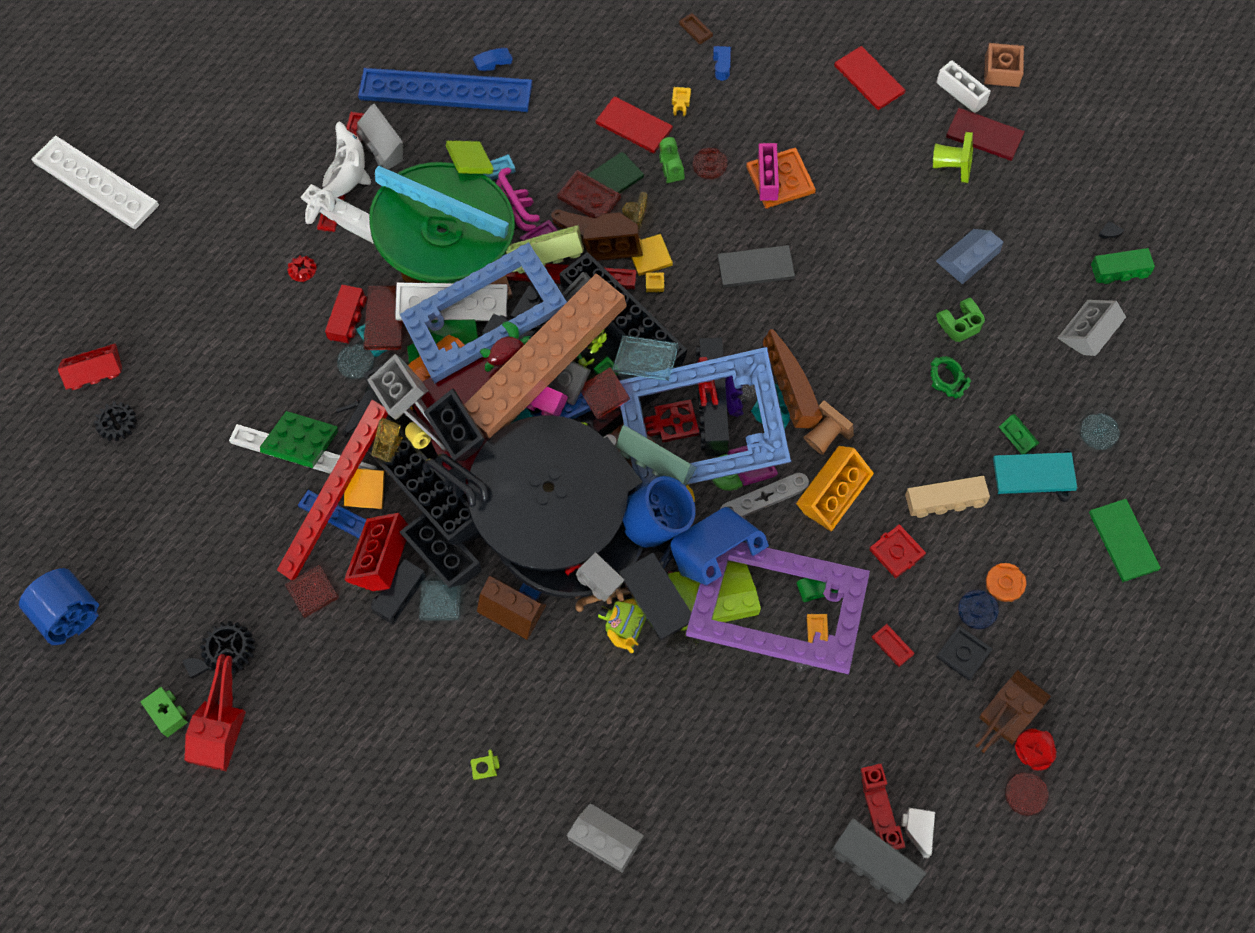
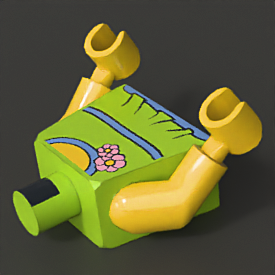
[598,598,646,653]

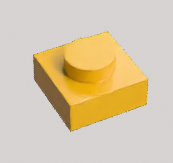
[646,273,664,292]

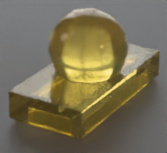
[623,192,648,231]

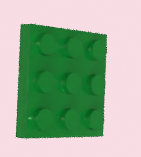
[260,411,338,468]

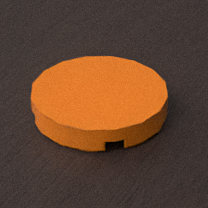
[986,563,1027,602]

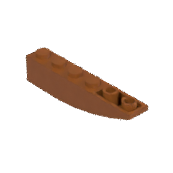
[763,329,823,428]

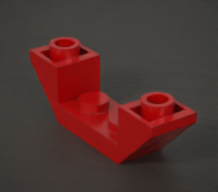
[861,764,905,850]

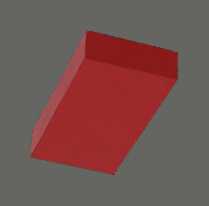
[872,624,915,667]

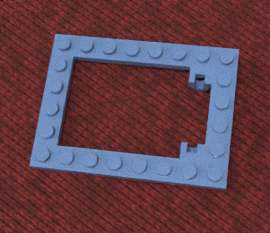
[400,242,567,383]
[616,347,791,489]

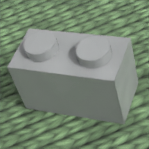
[576,553,624,602]

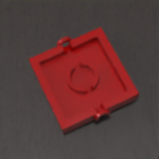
[869,524,926,579]

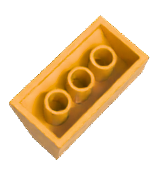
[796,446,874,531]

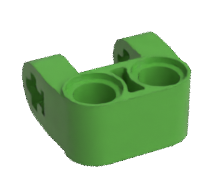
[659,137,684,183]
[936,298,985,342]

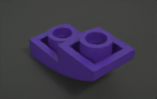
[725,376,744,417]

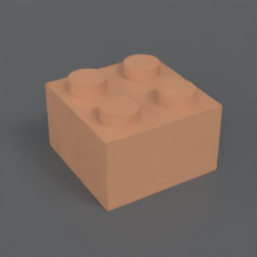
[984,43,1024,87]

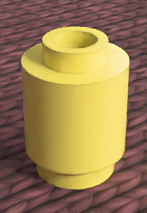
[405,422,431,449]

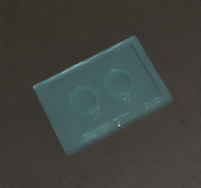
[613,335,678,380]

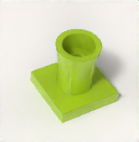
[933,132,973,183]

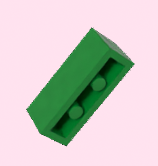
[1091,248,1155,284]

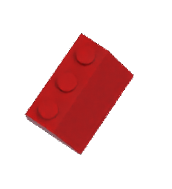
[58,343,122,390]

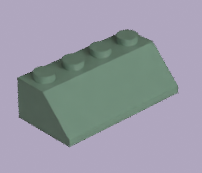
[616,425,697,487]

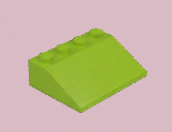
[668,561,761,631]

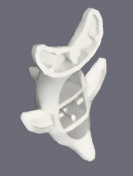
[305,122,371,224]

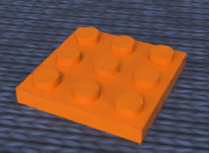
[746,148,816,209]

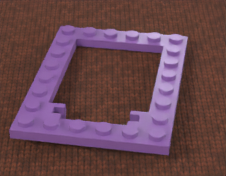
[686,542,870,674]

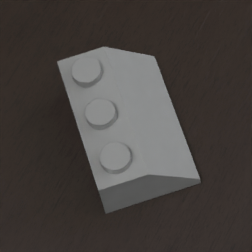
[356,104,403,169]
[1057,300,1126,356]
[567,803,644,873]

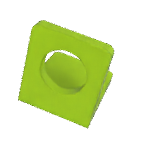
[471,750,500,780]

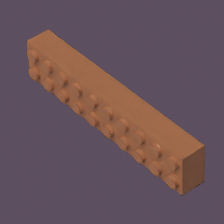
[464,274,626,439]

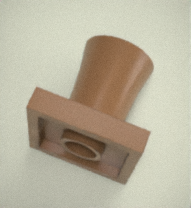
[803,401,854,455]

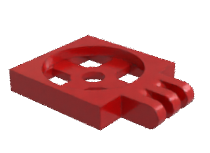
[644,399,700,443]

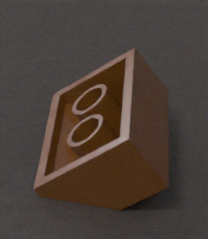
[477,576,547,640]

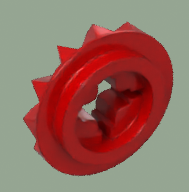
[287,255,317,282]

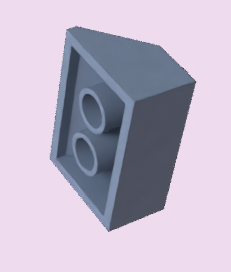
[936,229,1004,284]

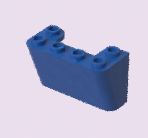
[671,507,769,585]

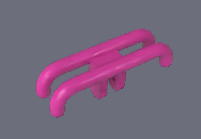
[495,167,540,232]

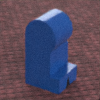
[713,46,731,81]

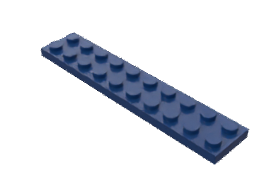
[358,68,532,112]

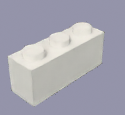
[937,60,990,113]

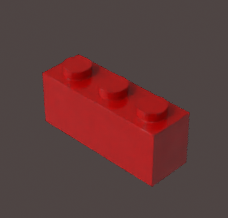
[325,285,367,344]

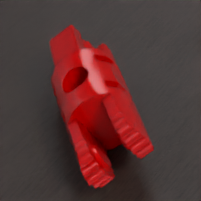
[698,357,718,406]

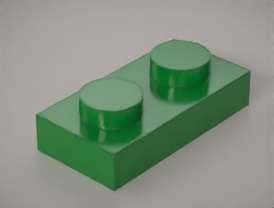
[999,414,1039,454]

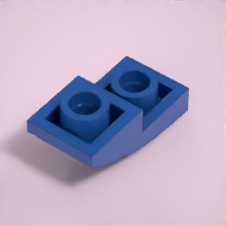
[473,48,513,71]

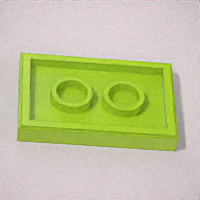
[446,141,494,174]

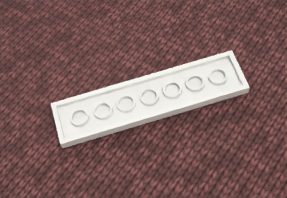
[32,135,159,230]

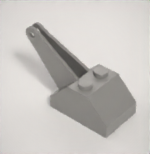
[367,354,447,452]

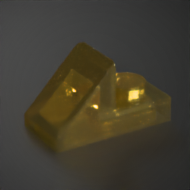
[371,418,402,462]

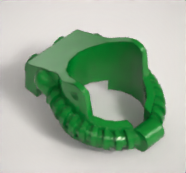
[930,356,972,399]

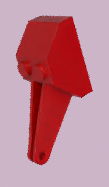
[185,654,246,771]

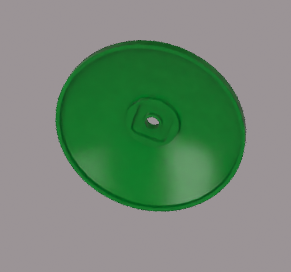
[369,162,515,284]

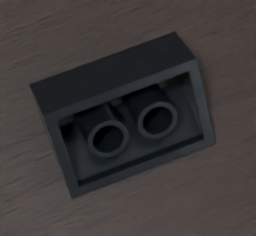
[424,389,485,461]

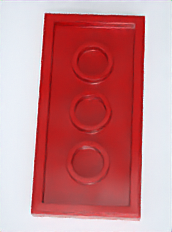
[834,46,905,110]
[596,96,673,153]

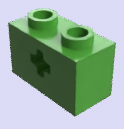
[141,687,188,737]

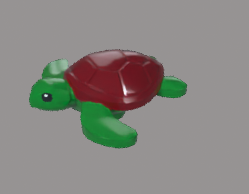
[480,321,532,372]

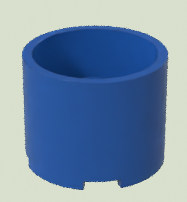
[623,476,696,548]
[19,568,100,645]

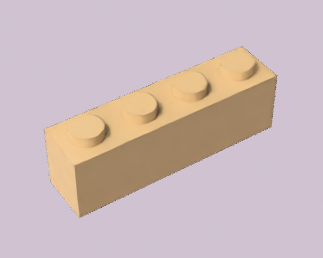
[905,476,990,518]

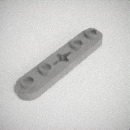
[720,473,809,517]

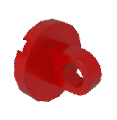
[1015,729,1056,770]

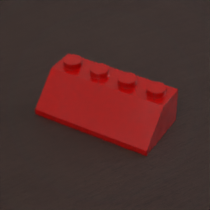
[344,513,409,591]

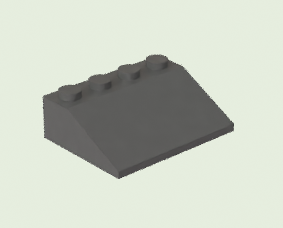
[832,818,926,904]

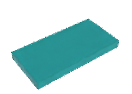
[993,452,1077,494]

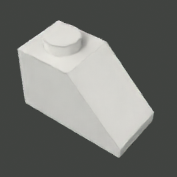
[902,808,935,858]

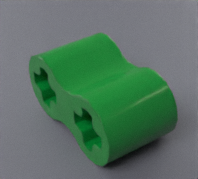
[796,578,838,602]

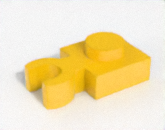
[672,87,691,116]

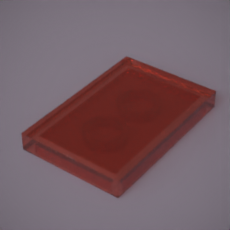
[557,170,621,219]

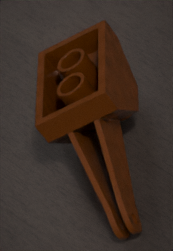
[551,209,643,261]
[975,670,1051,753]

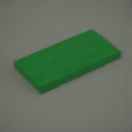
[1089,499,1161,582]

